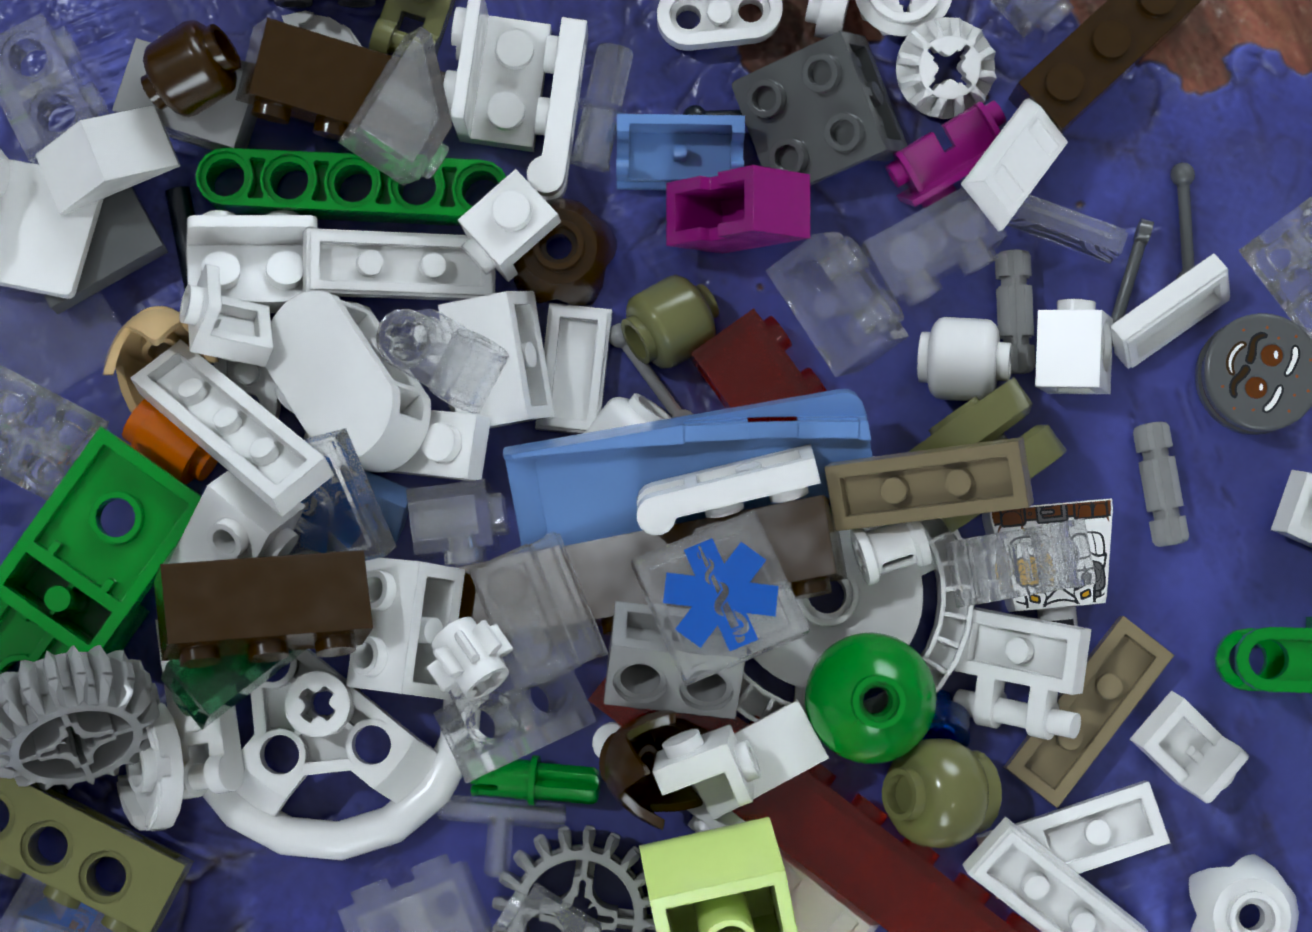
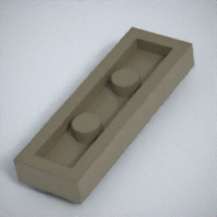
[824,437,1034,531]
[1003,616,1174,808]

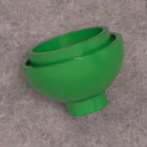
[805,632,937,764]

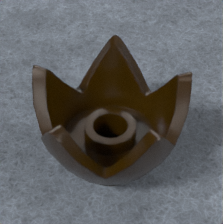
[513,198,617,306]
[599,710,709,830]

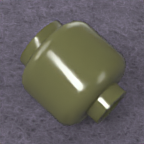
[621,274,719,369]

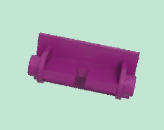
[885,100,1006,208]

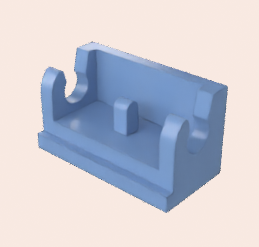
[616,114,745,190]

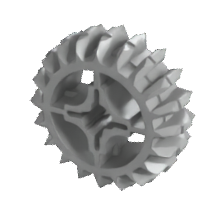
[0,645,161,791]
[492,825,656,932]

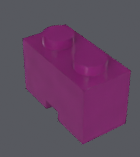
[666,165,811,254]

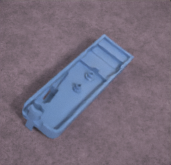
[503,389,873,553]

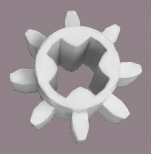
[426,617,514,700]

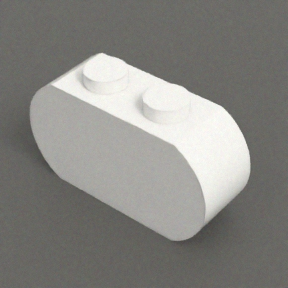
[265,290,431,472]

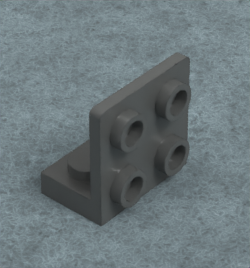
[732,31,907,186]

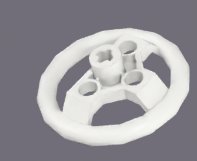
[203,547,482,861]

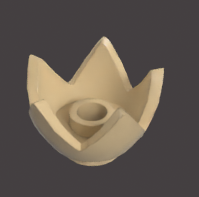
[103,306,219,413]

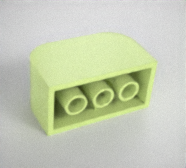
[639,817,798,932]

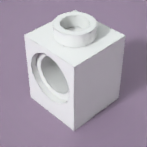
[1035,299,1113,394]

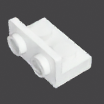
[186,210,318,313]

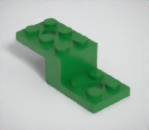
[0,426,202,674]

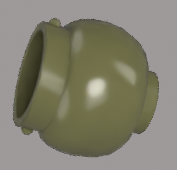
[882,738,1002,848]

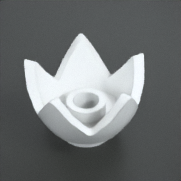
[1189,854,1299,932]

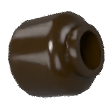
[141,20,241,117]

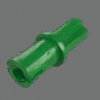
[471,755,601,806]

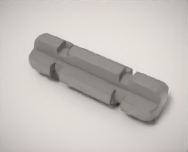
[995,249,1035,374]
[1133,421,1189,547]

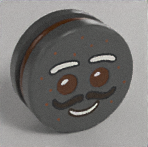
[1195,313,1312,435]

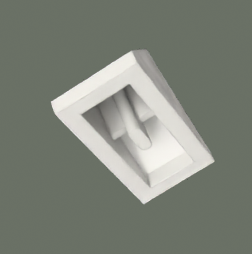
[35,105,180,215]

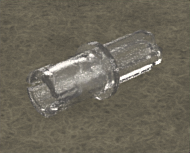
[570,43,633,172]

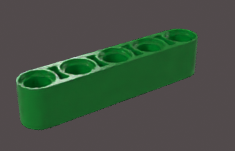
[196,148,506,226]

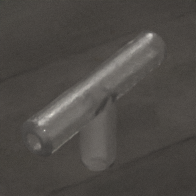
[437,795,566,877]

